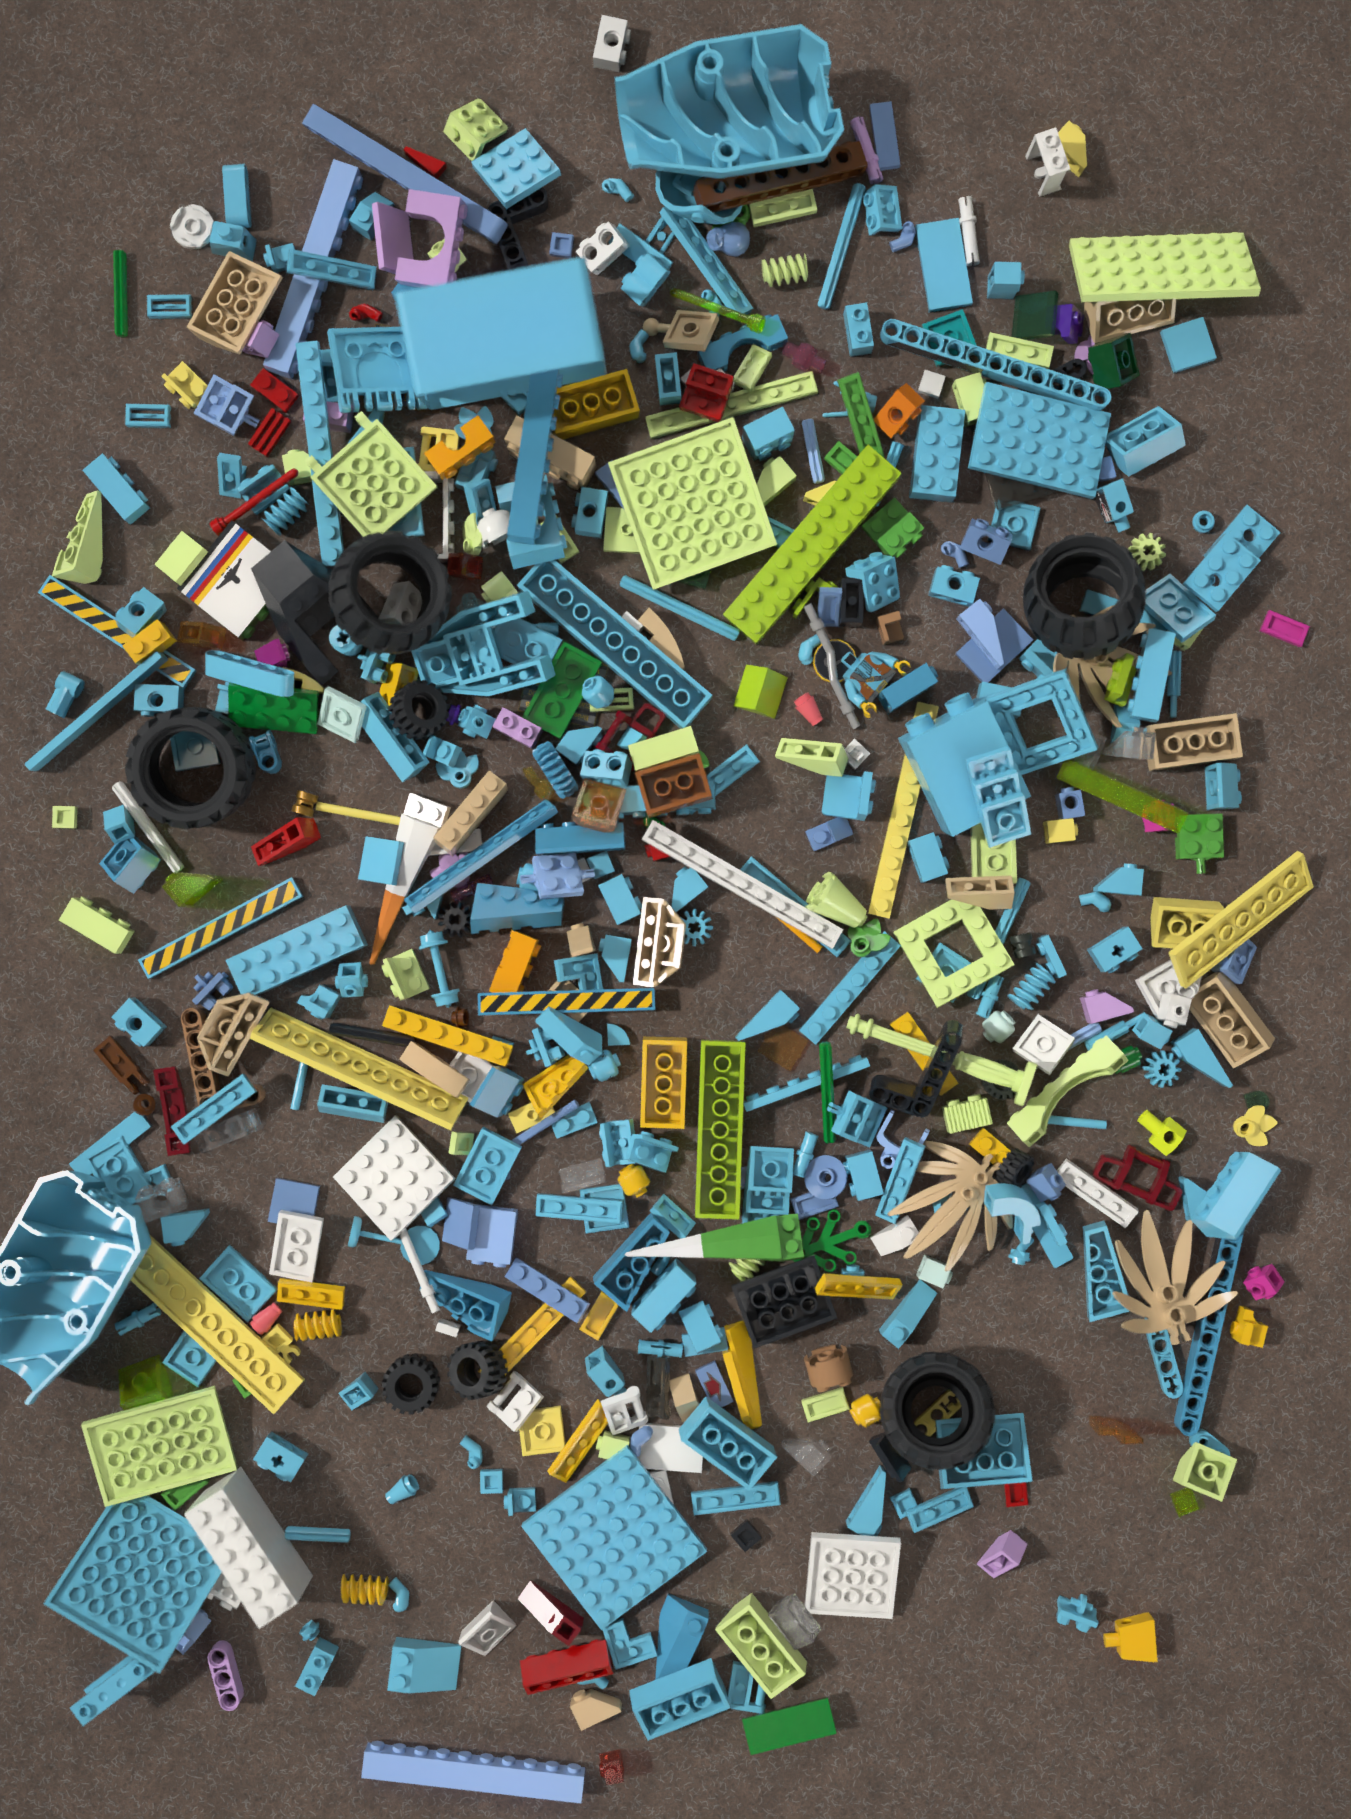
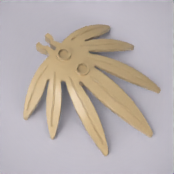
[1053,605,1172,728]
[887,1141,1013,1271]
[1112,1210,1238,1345]

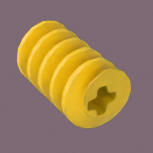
[294,1309,342,1342]
[341,1574,389,1606]

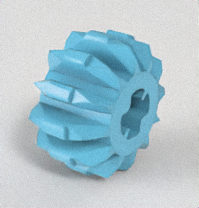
[680,909,713,946]
[1142,1050,1182,1088]

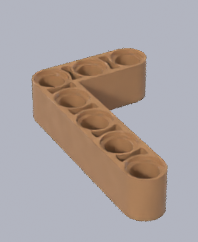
[181,1007,266,1109]

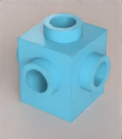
[458,705,496,739]
[335,962,368,998]

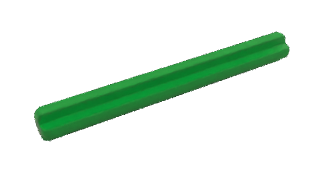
[819,1042,836,1143]

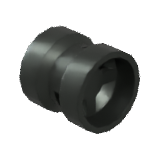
[1010,932,1036,958]

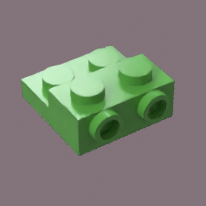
[861,497,924,558]

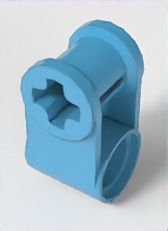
[249,730,282,774]

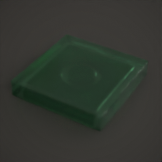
[1011,290,1059,340]

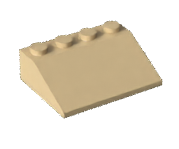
[187,251,283,354]

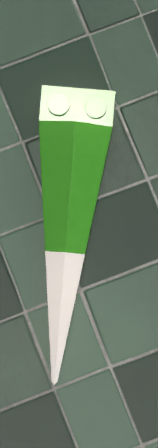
[625,1213,804,1261]

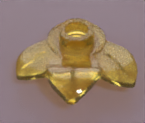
[523,766,554,800]

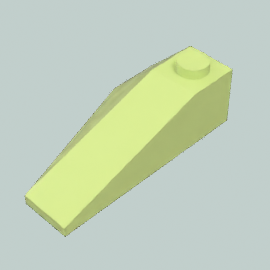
[52,490,103,584]

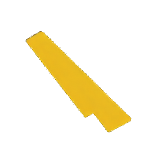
[722,1320,762,1429]

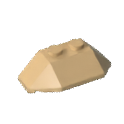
[633,897,686,987]
[197,993,269,1077]

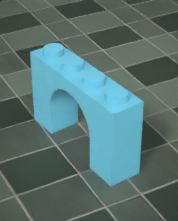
[495,475,567,569]

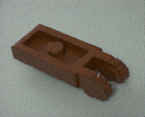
[93,1035,150,1095]

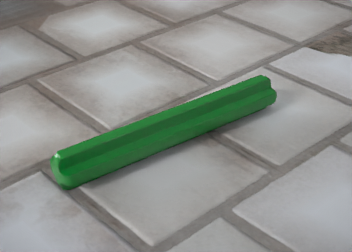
[113,250,128,337]

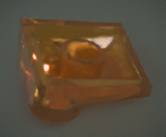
[571,779,626,833]

